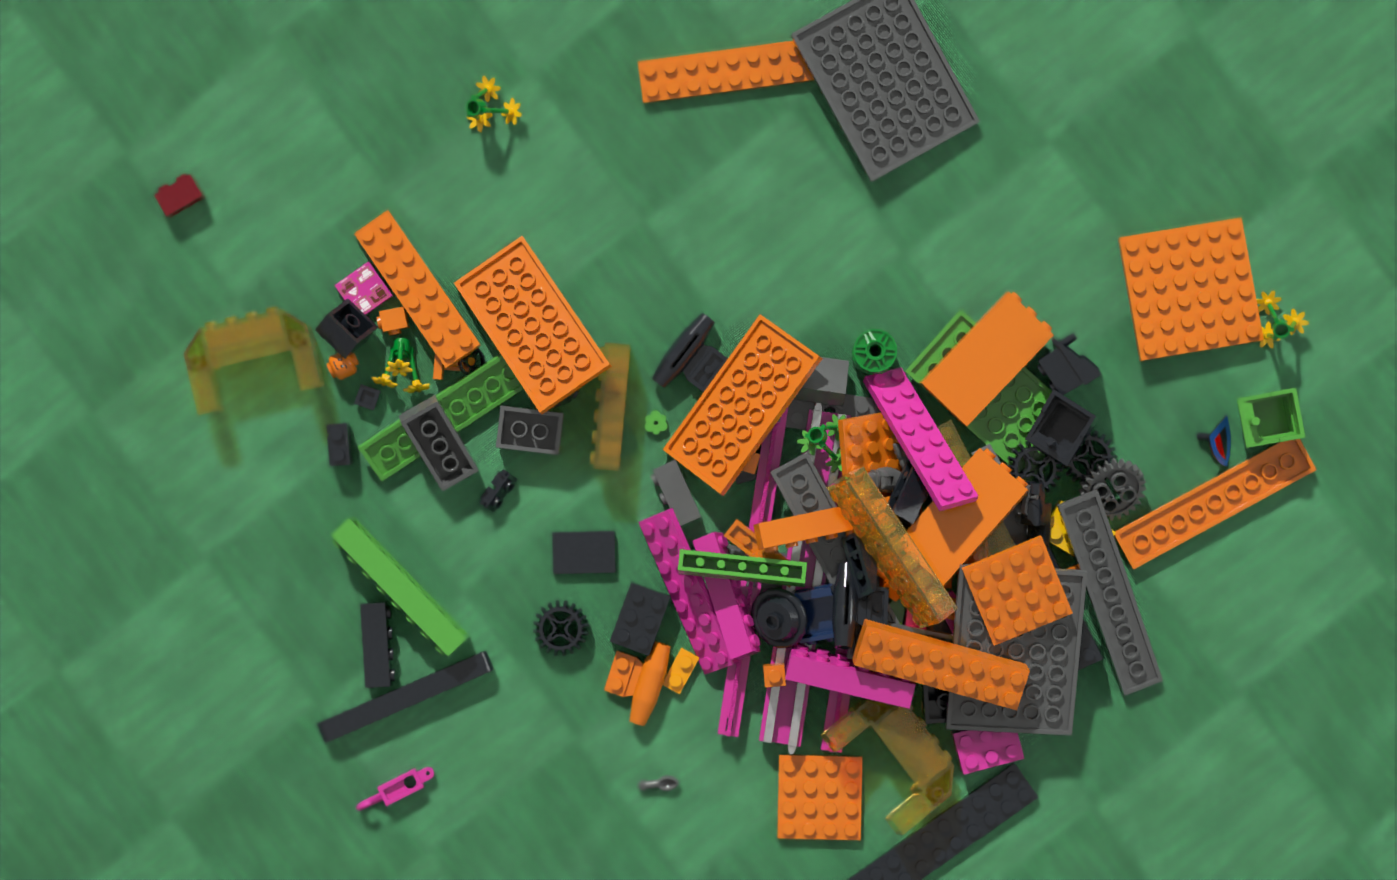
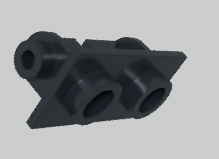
[479,469,518,512]

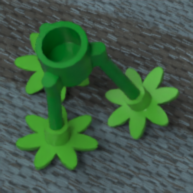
[797,414,846,473]

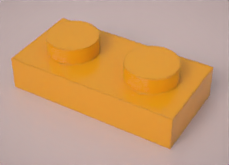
[663,647,699,694]

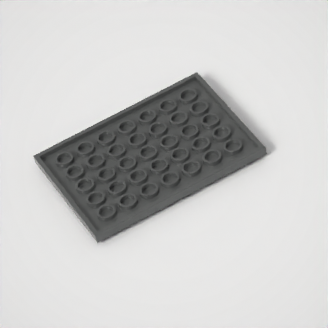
[790,0,980,182]
[945,564,1087,736]

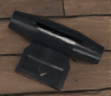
[651,312,728,392]
[832,563,889,649]

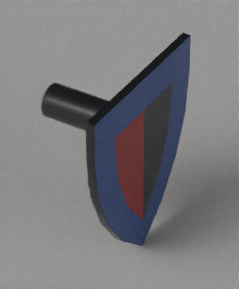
[1197,415,1231,467]

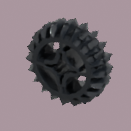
[1061,430,1117,485]
[1006,441,1063,493]
[533,600,589,656]

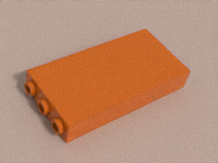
[919,291,1054,426]
[896,448,1029,586]

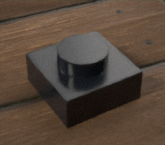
[354,384,381,411]

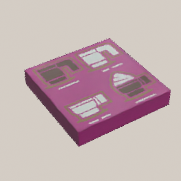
[334,261,393,315]

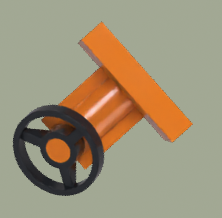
[433,348,485,380]

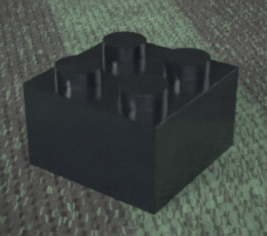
[315,299,378,359]

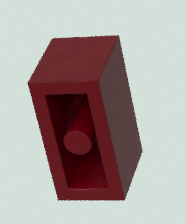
[154,173,206,218]

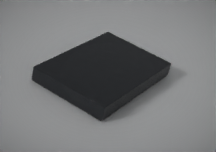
[552,531,616,574]

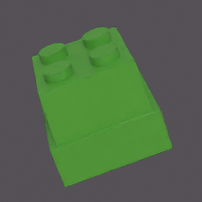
[1236,388,1306,448]

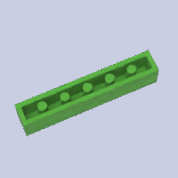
[678,549,807,587]

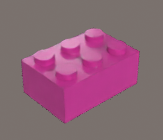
[951,730,1024,775]

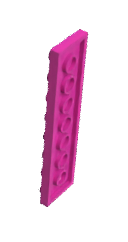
[863,367,978,511]
[638,508,739,675]

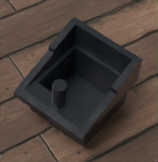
[1037,332,1102,395]
[1025,390,1098,467]

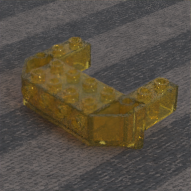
[183,306,325,415]
[821,698,954,835]

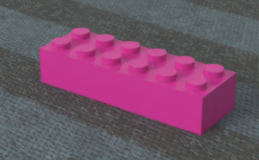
[785,643,916,709]

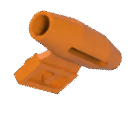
[604,641,671,726]

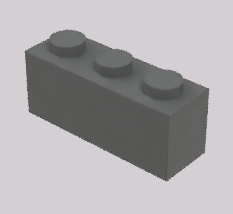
[651,460,701,526]

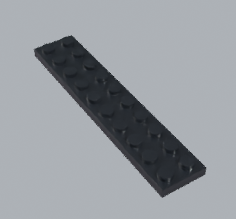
[847,763,1039,880]

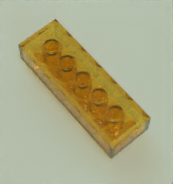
[590,342,631,471]

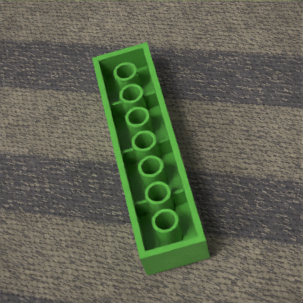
[331,517,470,656]

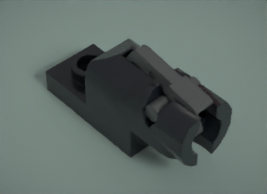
[1020,481,1052,545]

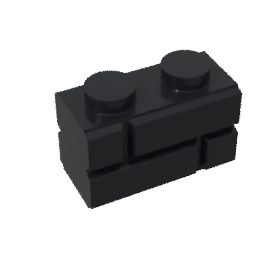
[326,423,353,466]

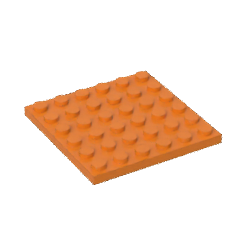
[1118,217,1264,361]

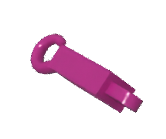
[356,767,434,811]

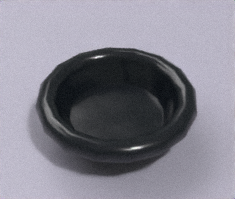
[751,588,808,648]

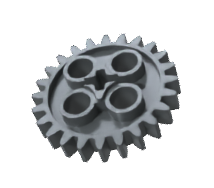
[1078,458,1147,521]

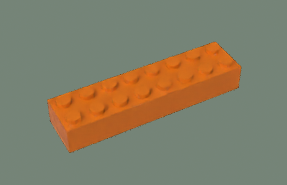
[852,619,1030,710]

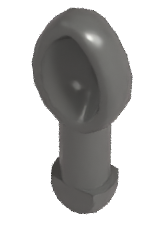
[638,775,679,791]

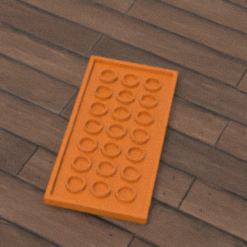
[454,236,612,414]
[663,314,823,496]

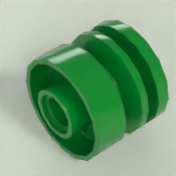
[852,329,897,376]

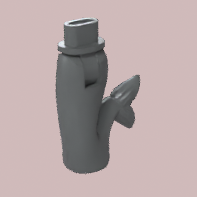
[863,443,908,493]

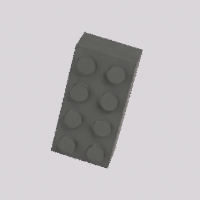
[399,395,479,491]

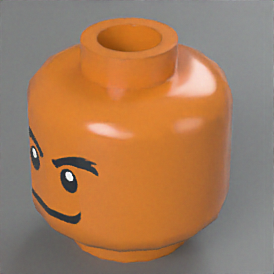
[326,353,359,380]

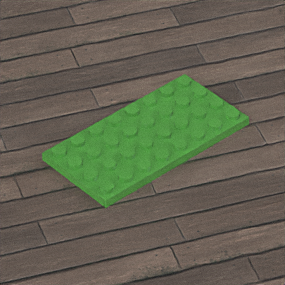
[904,309,1052,481]

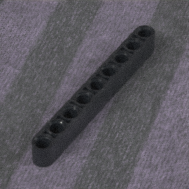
[316,650,494,743]

